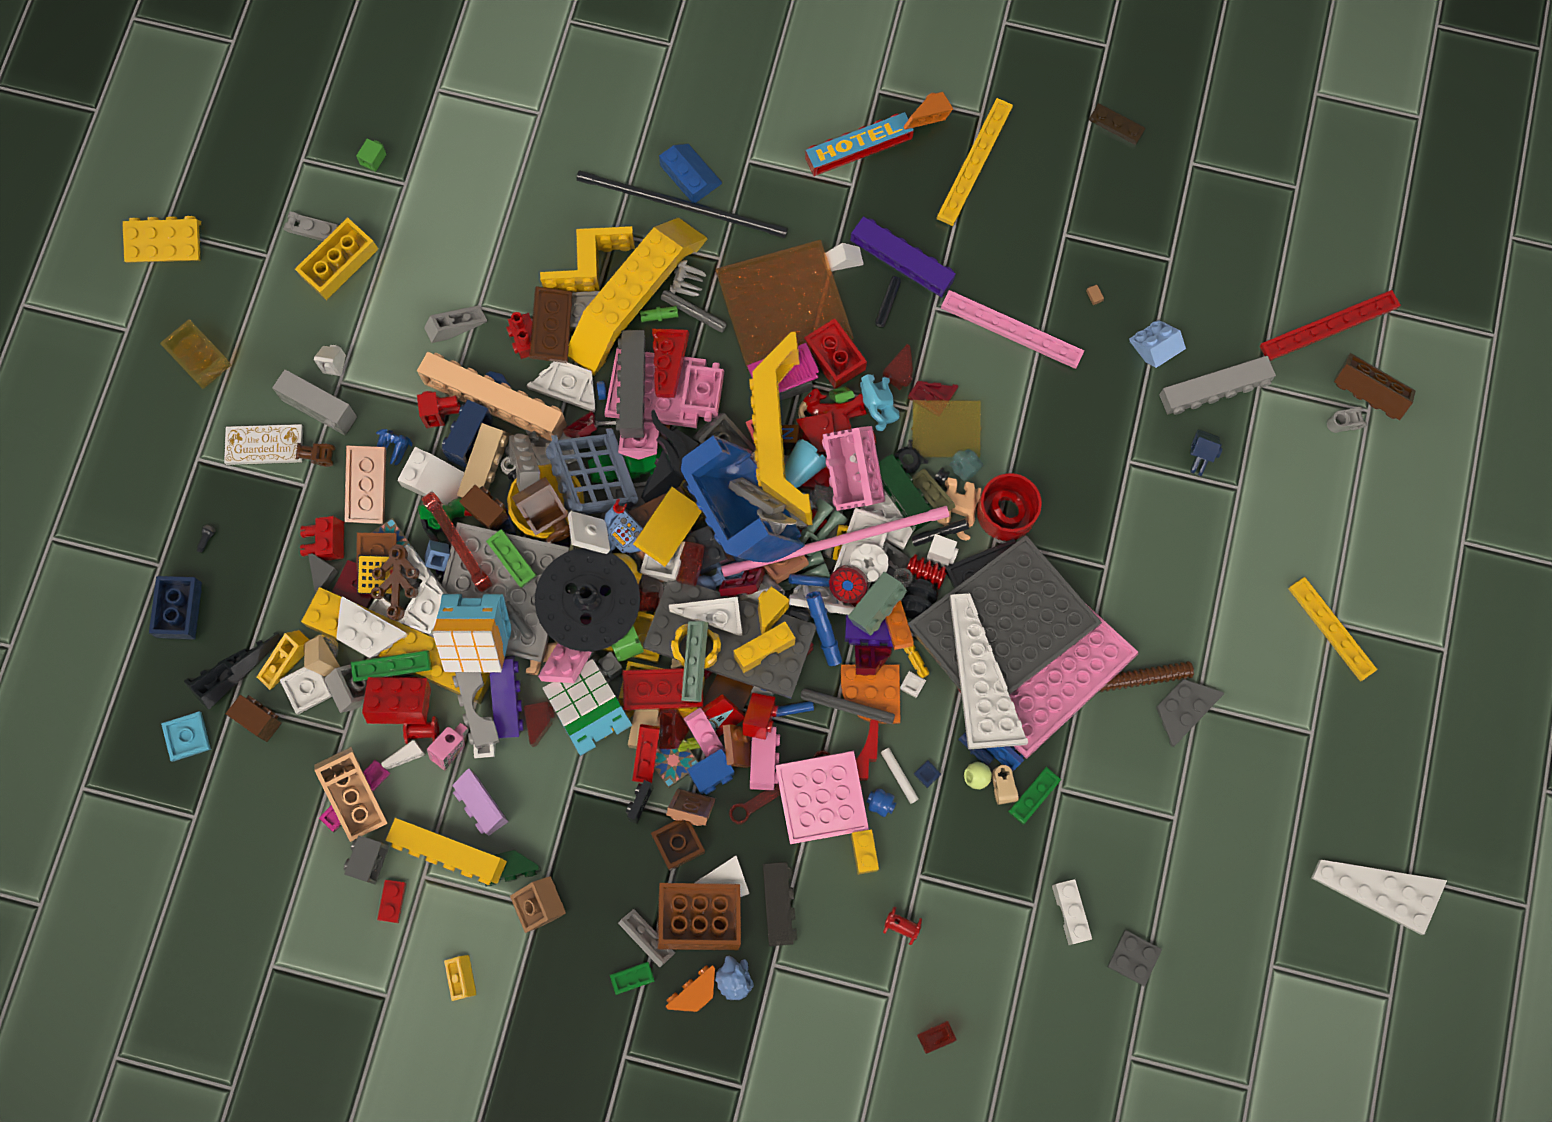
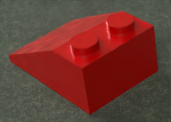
[804,318,867,389]

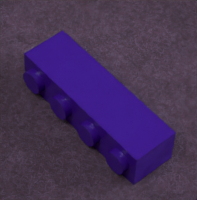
[490,656,524,738]

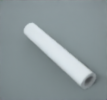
[881,748,919,804]

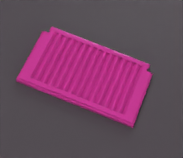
[747,343,819,393]

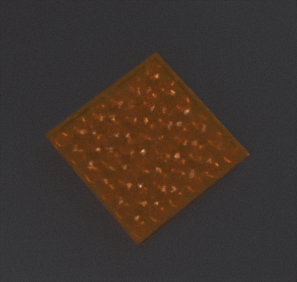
[715,240,854,371]

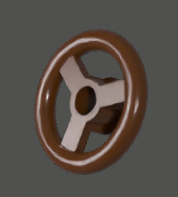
[546,518,571,544]

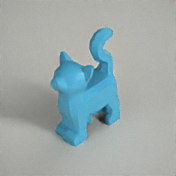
[860,374,900,431]

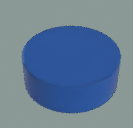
[597,381,607,400]

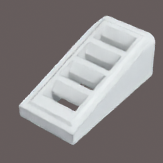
[381,740,425,769]

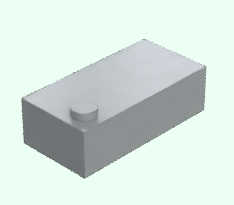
[272,370,357,435]

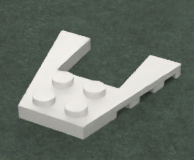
[369,544,447,635]

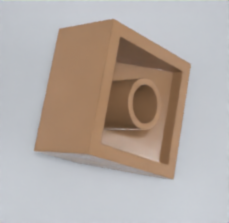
[510,876,566,933]

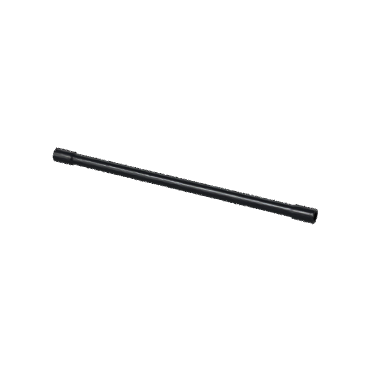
[576,170,788,238]

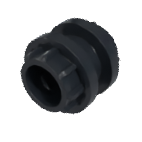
[901,579,938,619]

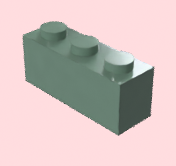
[848,572,907,636]

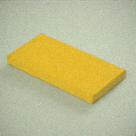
[633,487,702,567]

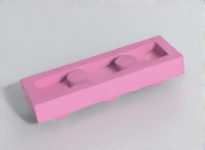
[683,708,725,758]

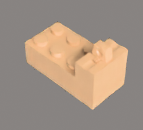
[314,747,387,842]

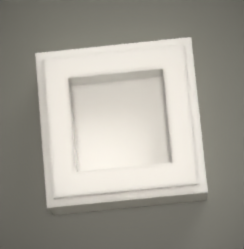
[900,671,926,698]

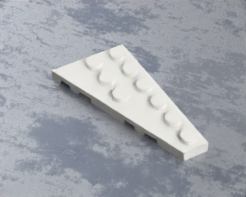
[1311,860,1447,935]

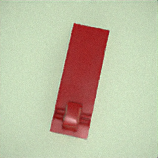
[632,724,660,783]

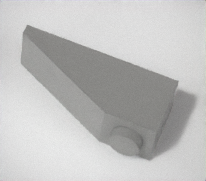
[424,305,487,343]

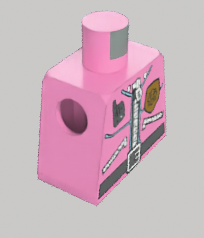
[427,723,469,771]

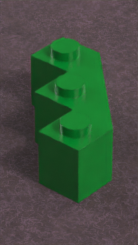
[588,444,663,484]

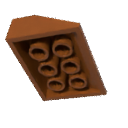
[657,883,741,950]

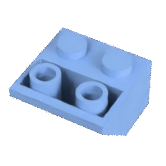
[1129,320,1186,368]

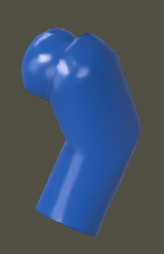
[486,371,511,387]

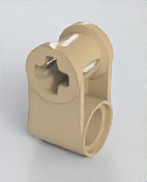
[992,765,1018,805]

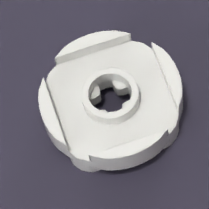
[849,544,888,583]

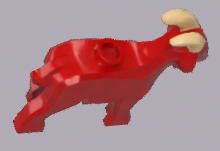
[798,388,876,444]

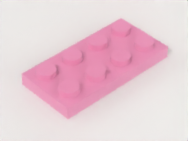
[539,619,592,683]

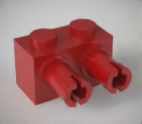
[506,312,532,359]
[417,391,461,428]
[300,516,344,561]

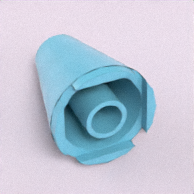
[785,439,826,488]

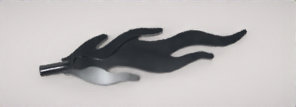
[651,410,697,503]

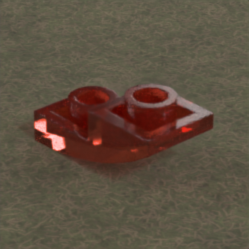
[676,541,704,586]

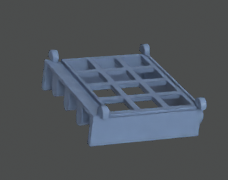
[546,428,638,515]

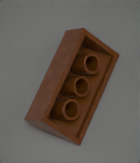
[1334,353,1416,420]

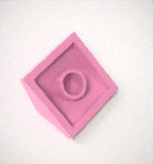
[618,422,659,460]

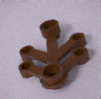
[371,544,420,621]

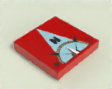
[701,694,745,737]

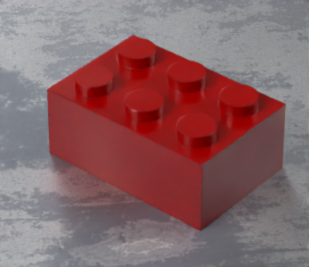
[362,677,431,724]

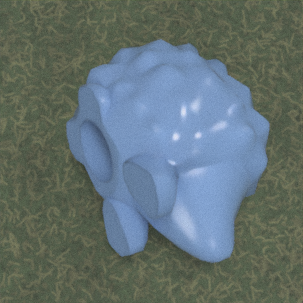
[715,956,754,1000]

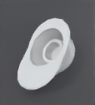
[757,508,797,535]

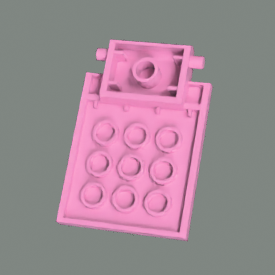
[605,349,725,428]

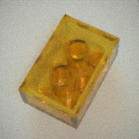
[160,319,231,389]

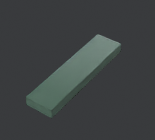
[681,621,708,702]

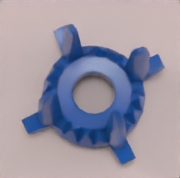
[376,429,412,465]

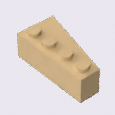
[457,423,511,498]

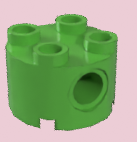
[612,626,644,662]

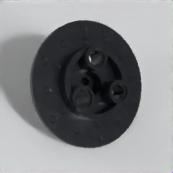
[535,548,640,652]

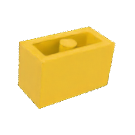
[851,829,879,875]

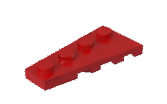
[652,329,689,398]

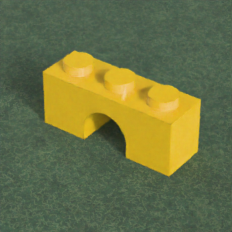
[733,622,795,673]

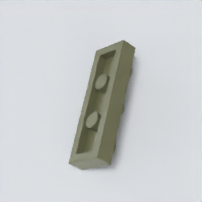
[912,469,956,512]

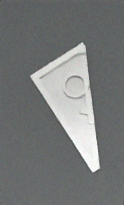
[669,597,742,636]

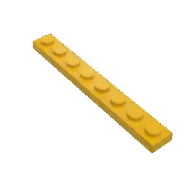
[937,98,1013,226]

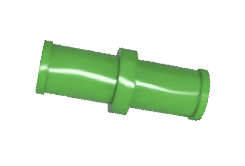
[640,306,679,322]

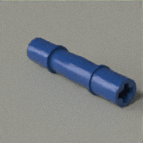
[806,591,842,666]

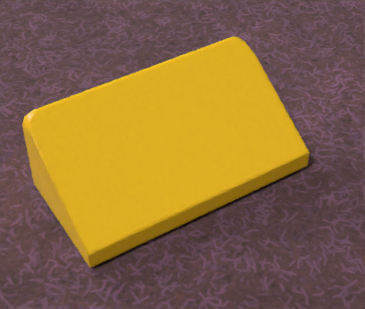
[444,955,476,1001]

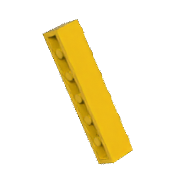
[386,818,507,885]

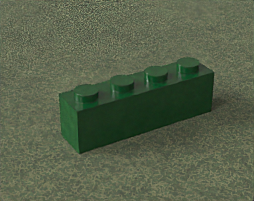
[879,454,933,532]

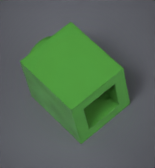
[356,139,386,172]

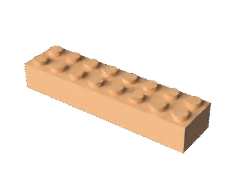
[417,352,567,441]

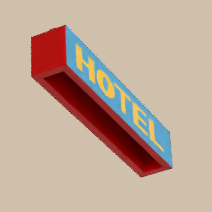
[805,112,914,176]

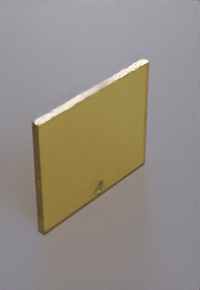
[911,400,982,457]

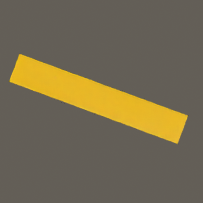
[1288,577,1378,682]

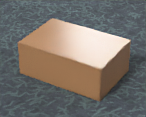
[1086,285,1104,305]

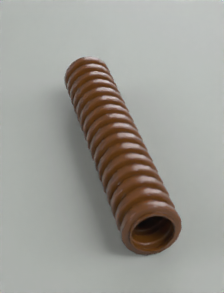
[1100,661,1194,693]

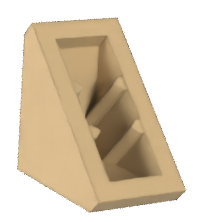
[304,635,340,676]

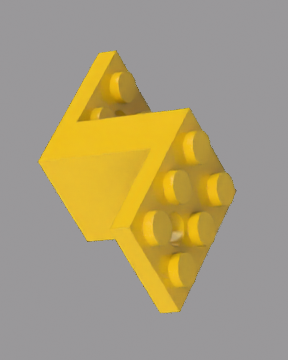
[540,226,635,292]

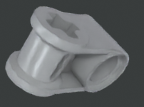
[1327,407,1367,433]

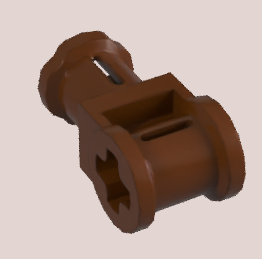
[295,443,335,467]

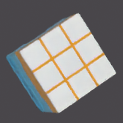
[433,594,511,672]

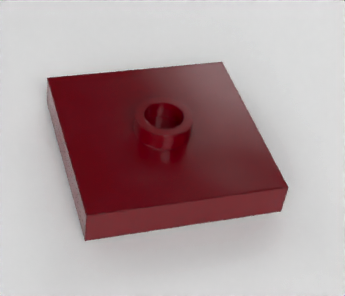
[332,560,373,609]

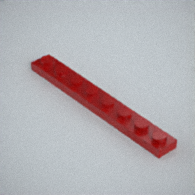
[1260,290,1401,361]

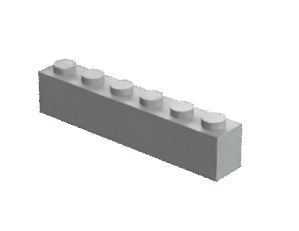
[1159,356,1276,415]

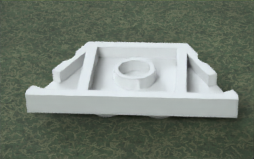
[527,362,596,412]
[789,585,855,615]
[336,596,408,659]

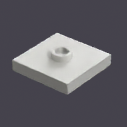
[568,511,610,554]
[280,667,332,715]

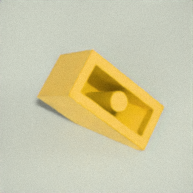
[758,586,790,634]

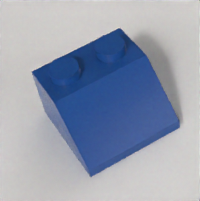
[687,748,734,795]

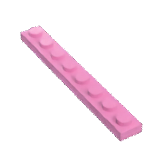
[941,290,1084,369]

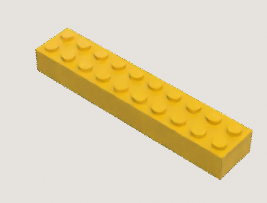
[301,587,491,704]

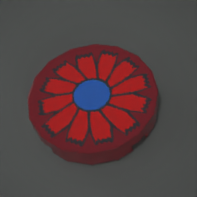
[829,565,868,603]

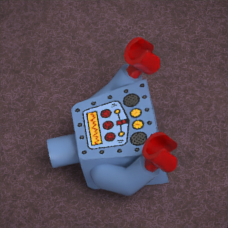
[604,499,643,553]

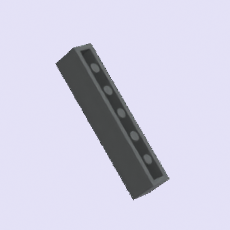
[616,330,646,438]

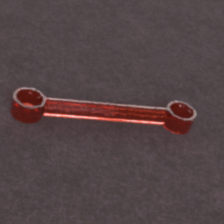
[421,491,493,593]
[729,750,831,825]

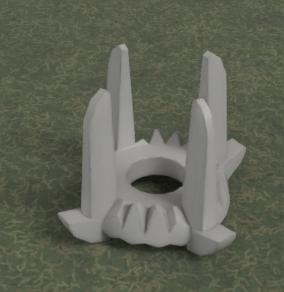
[670,260,706,296]

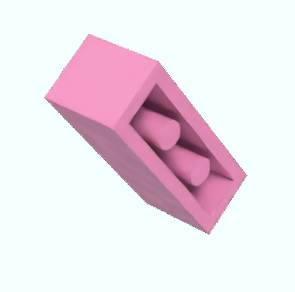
[750,727,780,790]

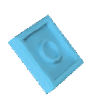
[161,711,211,762]

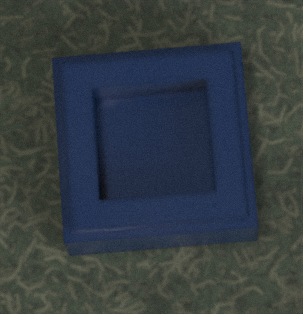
[914,760,942,788]

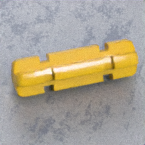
[903,645,929,678]

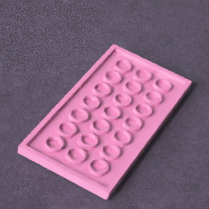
[1009,603,1138,759]

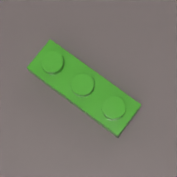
[486,529,537,588]

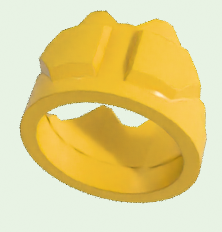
[671,624,721,669]

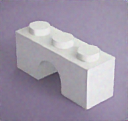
[1052,879,1092,945]

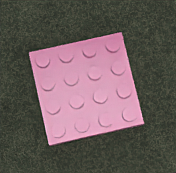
[775,750,869,844]

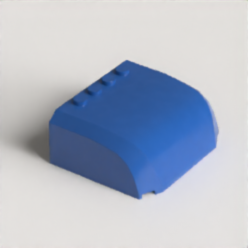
[681,435,805,563]

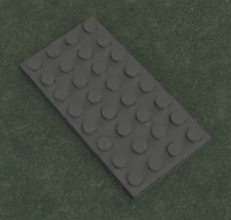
[643,578,816,699]

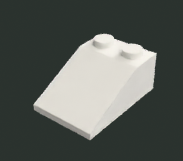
[398,447,464,505]

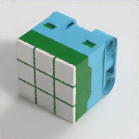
[543,659,632,756]

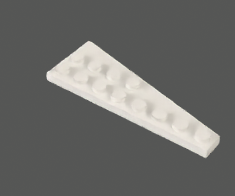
[950,593,1028,749]

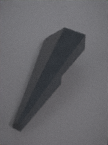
[184,632,282,709]

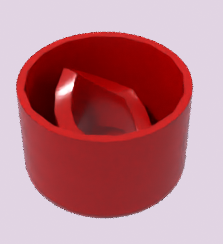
[977,473,1042,541]

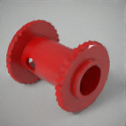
[403,716,439,744]
[883,907,922,945]

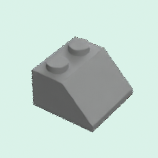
[324,665,367,713]

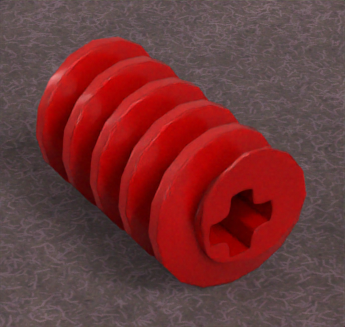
[904,554,946,590]

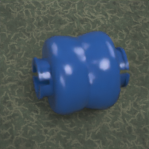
[866,788,896,817]

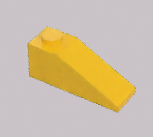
[257,630,310,690]

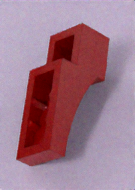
[856,719,878,781]

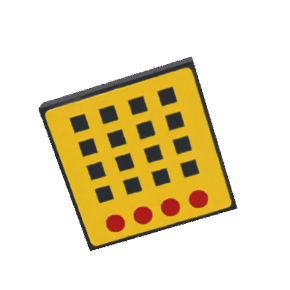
[357,554,398,594]

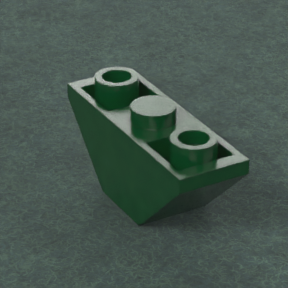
[479,850,541,887]

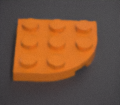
[841,665,900,724]

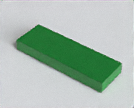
[1008,767,1061,825]

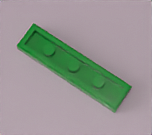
[351,650,432,682]

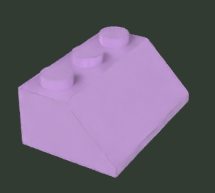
[452,769,508,836]

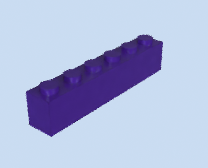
[850,216,956,298]

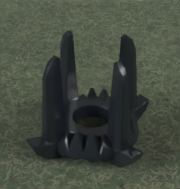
[888,440,928,473]

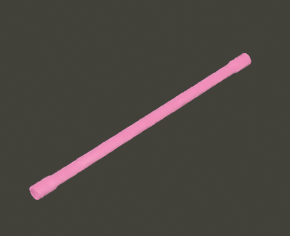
[721,506,949,577]

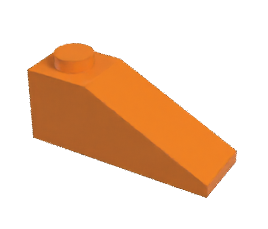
[904,92,953,130]

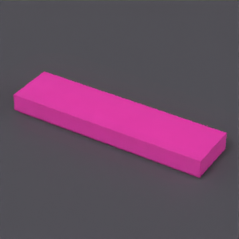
[319,759,390,832]

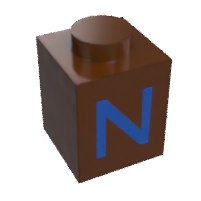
[782,425,803,449]

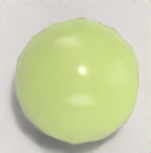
[964,762,992,790]

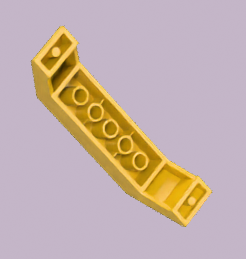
[568,218,707,376]
[749,332,813,525]

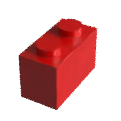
[743,693,778,740]

